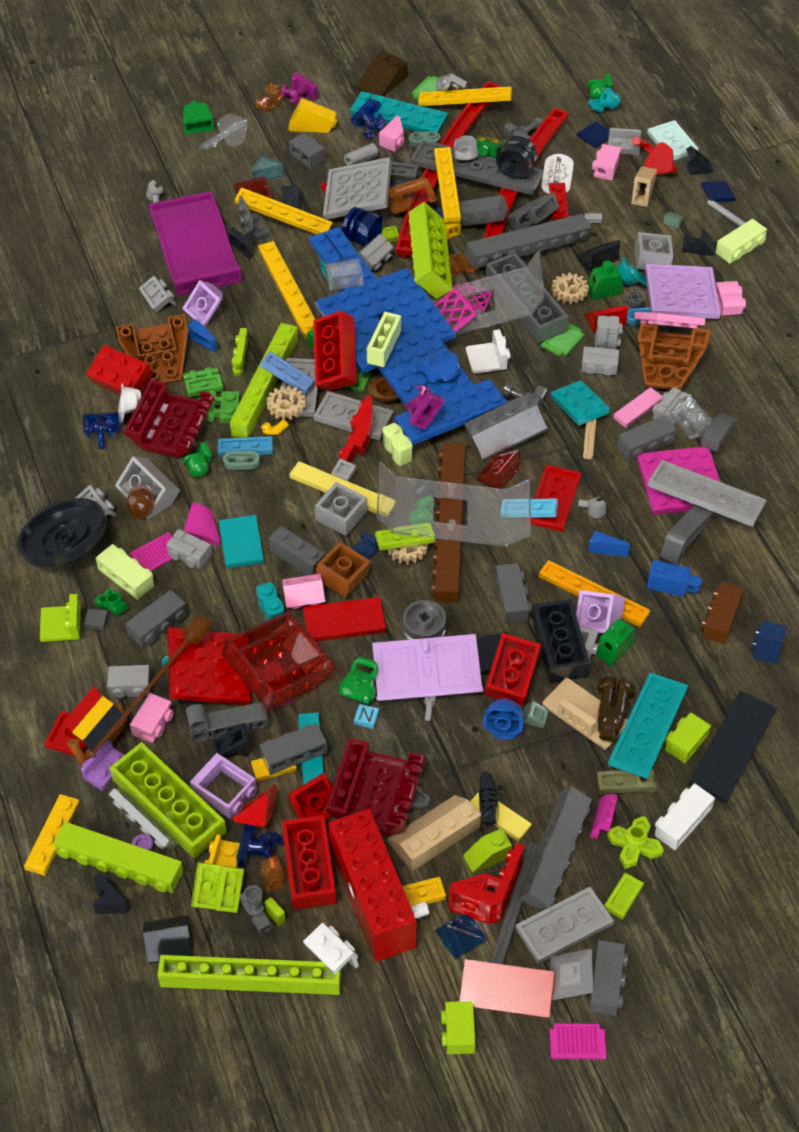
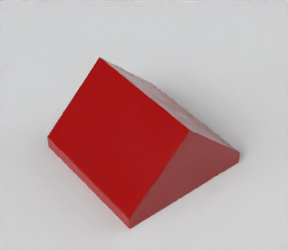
[584,305,628,333]
[288,773,332,820]
[232,784,277,827]

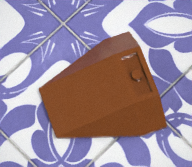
[116,314,188,387]

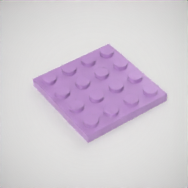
[645,264,721,319]

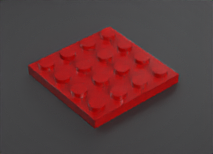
[167,627,251,705]

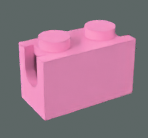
[592,144,621,180]
[282,574,325,609]
[130,693,174,744]

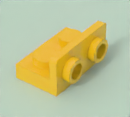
[205,834,243,868]

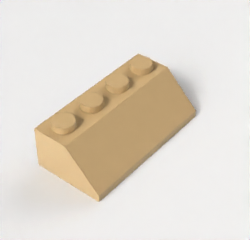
[387,795,481,872]

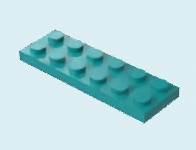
[350,91,448,133]
[608,673,688,779]

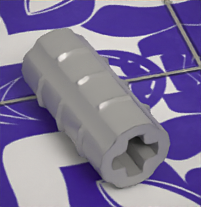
[344,143,378,166]

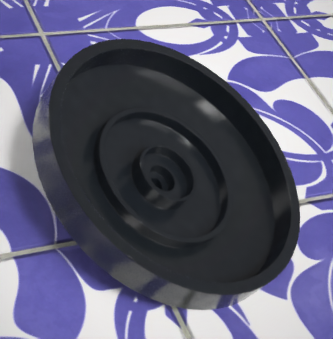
[17,498,107,567]

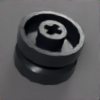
[496,136,537,179]

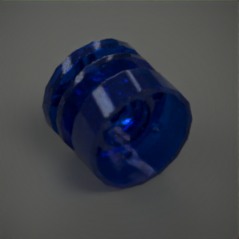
[342,206,383,247]

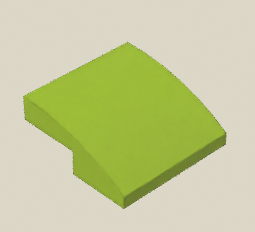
[191,862,244,913]

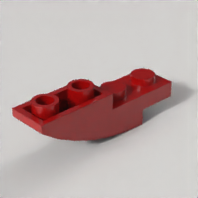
[339,395,374,463]

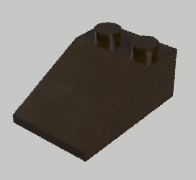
[355,50,408,97]

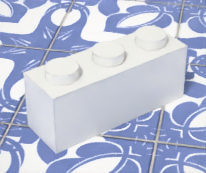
[655,783,715,850]

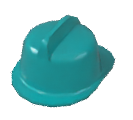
[617,256,647,286]

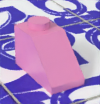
[379,116,405,152]

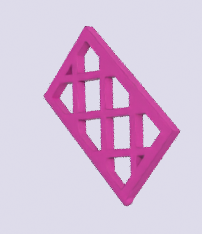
[434,288,477,332]

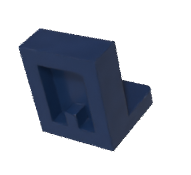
[351,532,378,560]

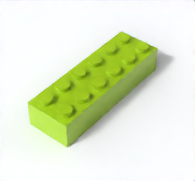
[409,202,453,299]
[109,742,227,859]

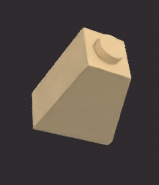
[631,166,657,207]

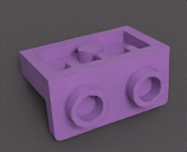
[81,740,125,792]

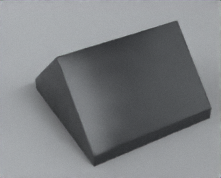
[577,240,621,272]
[143,915,192,964]

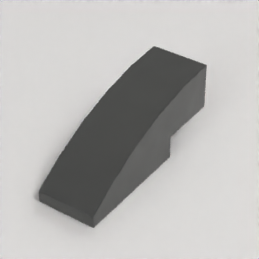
[507,193,559,231]
[701,413,737,452]

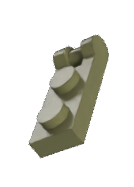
[597,769,657,794]

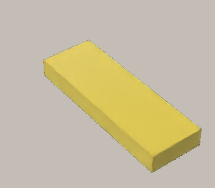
[470,792,532,842]

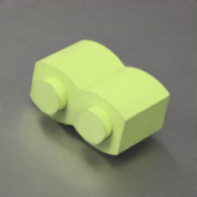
[383,423,412,466]

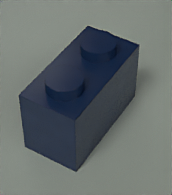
[751,620,787,664]

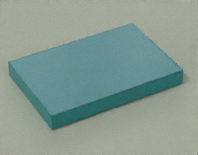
[219,515,264,569]

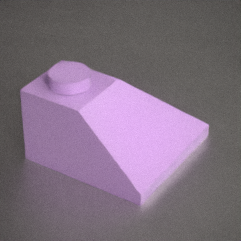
[182,280,223,327]
[576,590,625,633]

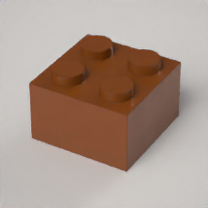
[315,542,371,598]

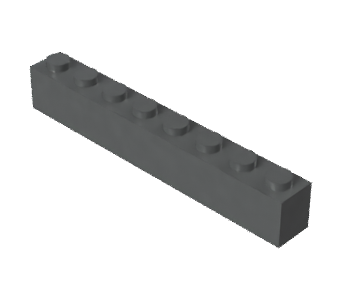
[464,214,592,269]

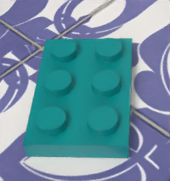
[551,380,609,426]

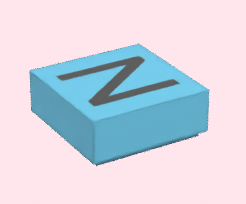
[354,704,379,729]

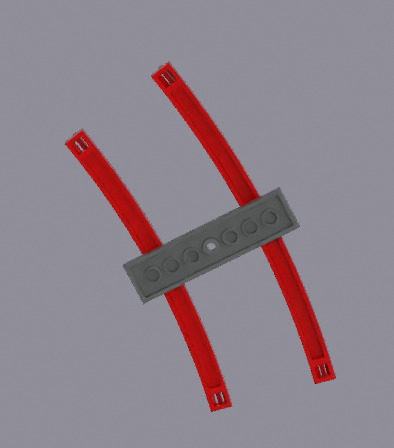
[396,81,568,268]

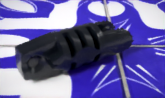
[478,771,498,825]

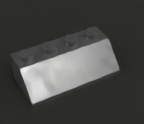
[464,392,547,461]

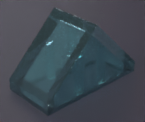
[251,156,284,184]

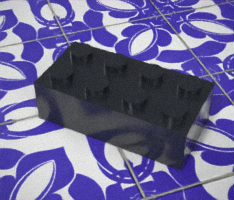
[532,599,590,682]

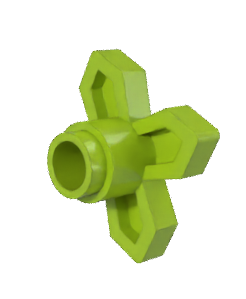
[607,816,664,869]

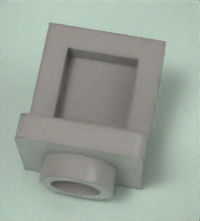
[580,627,599,662]

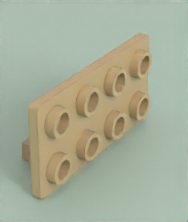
[542,678,627,750]

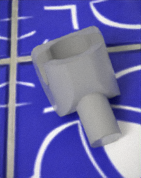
[146,180,163,203]
[578,496,606,518]

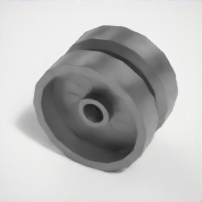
[403,600,446,640]

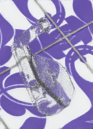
[199,114,247,150]

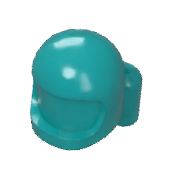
[588,87,621,113]

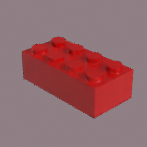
[313,311,357,392]
[282,815,336,910]

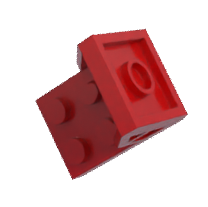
[448,843,524,925]

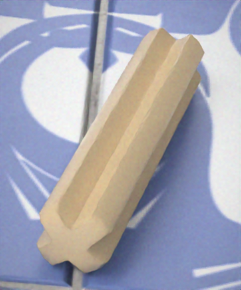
[583,419,596,460]

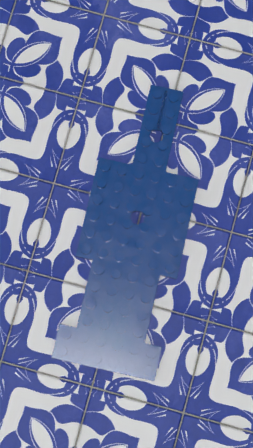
[309,227,508,445]

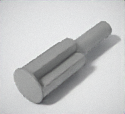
[569,213,602,223]
[424,696,436,721]

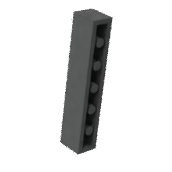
[518,786,592,911]

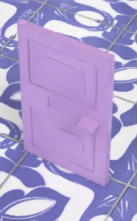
[372,634,484,701]

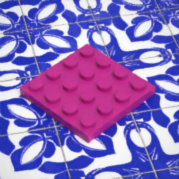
[637,447,720,515]

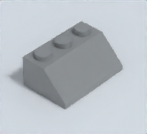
[115,456,180,519]

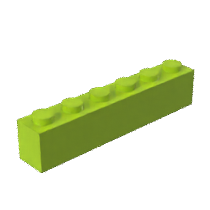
[53,822,184,893]

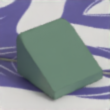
[663,212,685,228]
[523,701,549,728]

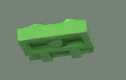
[183,367,223,398]
[206,390,240,423]

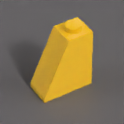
[288,98,337,133]

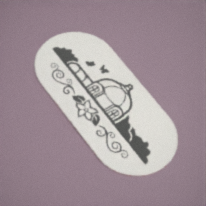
[541,154,574,194]

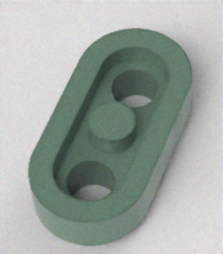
[409,131,440,148]
[223,451,260,470]

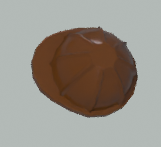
[368,377,398,403]
[126,484,155,519]

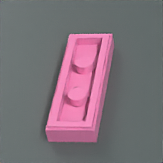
[613,387,662,428]

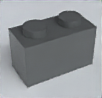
[289,133,325,169]

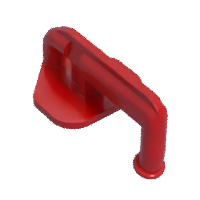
[632,136,678,176]

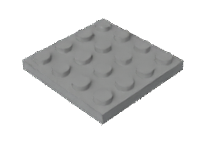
[323,157,392,219]

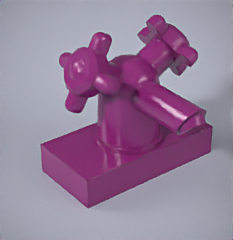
[281,72,318,106]
[404,385,445,430]

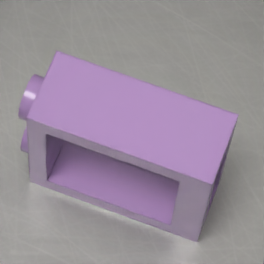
[190,753,257,819]

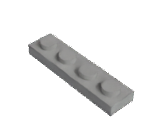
[109,788,178,850]

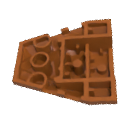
[638,323,711,390]

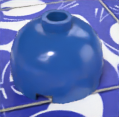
[483,698,525,740]

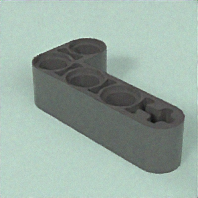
[660,505,714,566]
[186,703,270,742]

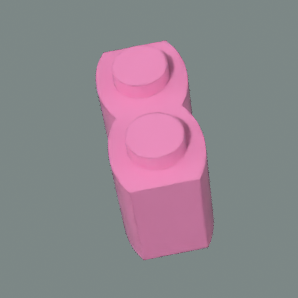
[716,281,746,315]

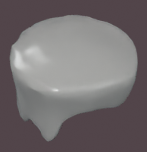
[454,135,478,160]

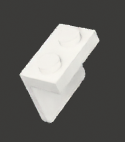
[466,329,510,374]
[303,923,359,974]

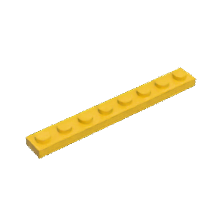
[258,241,315,339]

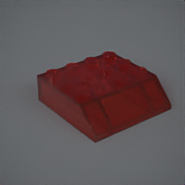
[222,611,337,711]

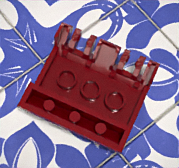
[124,380,215,458]
[325,738,425,836]

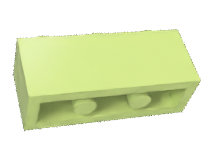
[716,219,767,263]
[367,312,401,367]
[96,544,154,600]

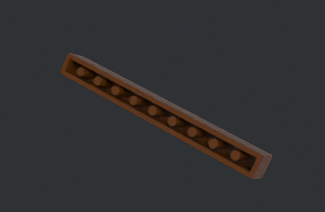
[431,443,465,603]

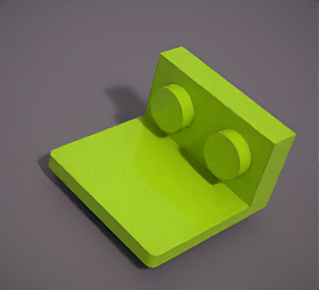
[40,594,81,642]

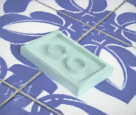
[647,120,699,160]

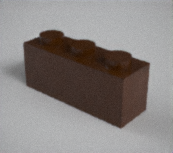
[701,582,744,645]

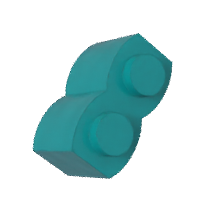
[257,582,285,629]

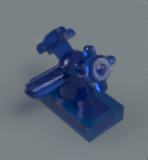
[349,98,386,138]
[82,412,121,449]
[236,824,284,869]

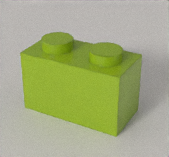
[665,712,711,764]
[441,1001,475,1054]

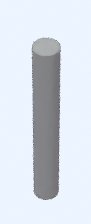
[707,199,746,226]

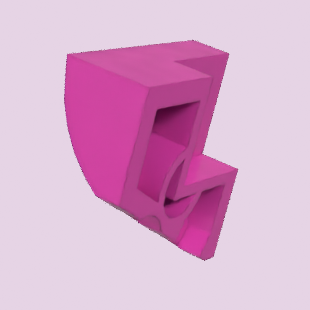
[184,502,221,545]
[589,794,618,839]

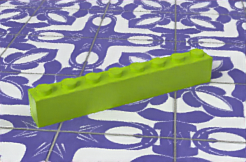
[230,323,298,438]
[158,955,341,995]

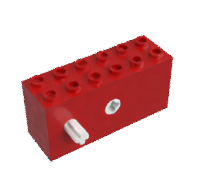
[329,809,429,962]

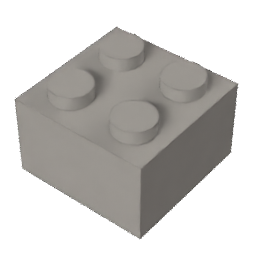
[634,232,674,270]
[315,482,367,536]

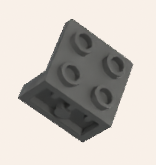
[237,196,270,241]

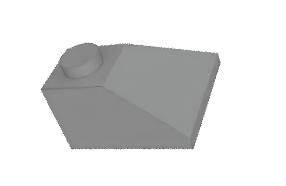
[550,949,593,1000]

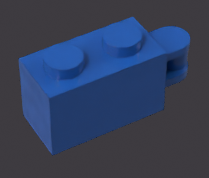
[647,560,702,597]

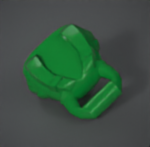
[338,656,378,704]

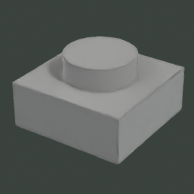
[331,459,357,482]

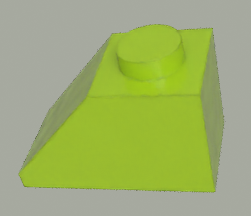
[463,828,512,874]

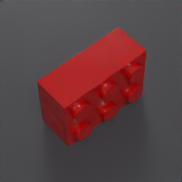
[86,345,154,395]
[484,633,541,707]

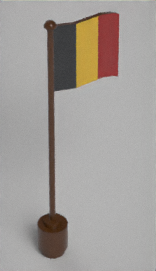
[64,615,211,758]

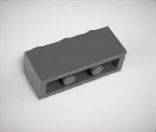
[459,195,508,227]
[617,415,677,461]
[269,526,325,575]
[495,563,532,624]
[125,590,188,648]
[259,723,327,775]
[589,940,628,1016]

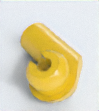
[261,420,289,435]

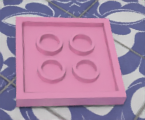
[634,312,705,328]

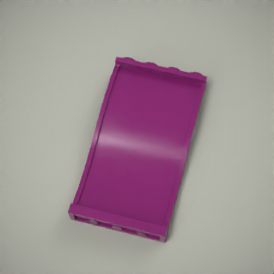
[148,191,242,296]

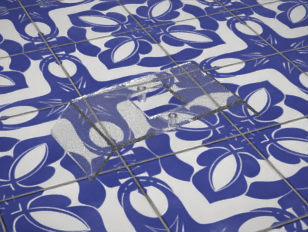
[425,249,544,335]
[377,460,531,547]

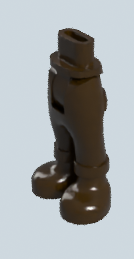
[597,676,635,742]

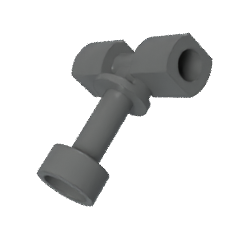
[504,117,543,140]
[502,383,547,406]
[239,885,273,935]

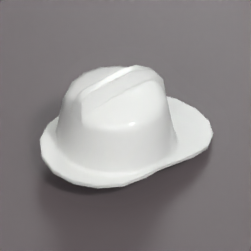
[118,383,141,423]

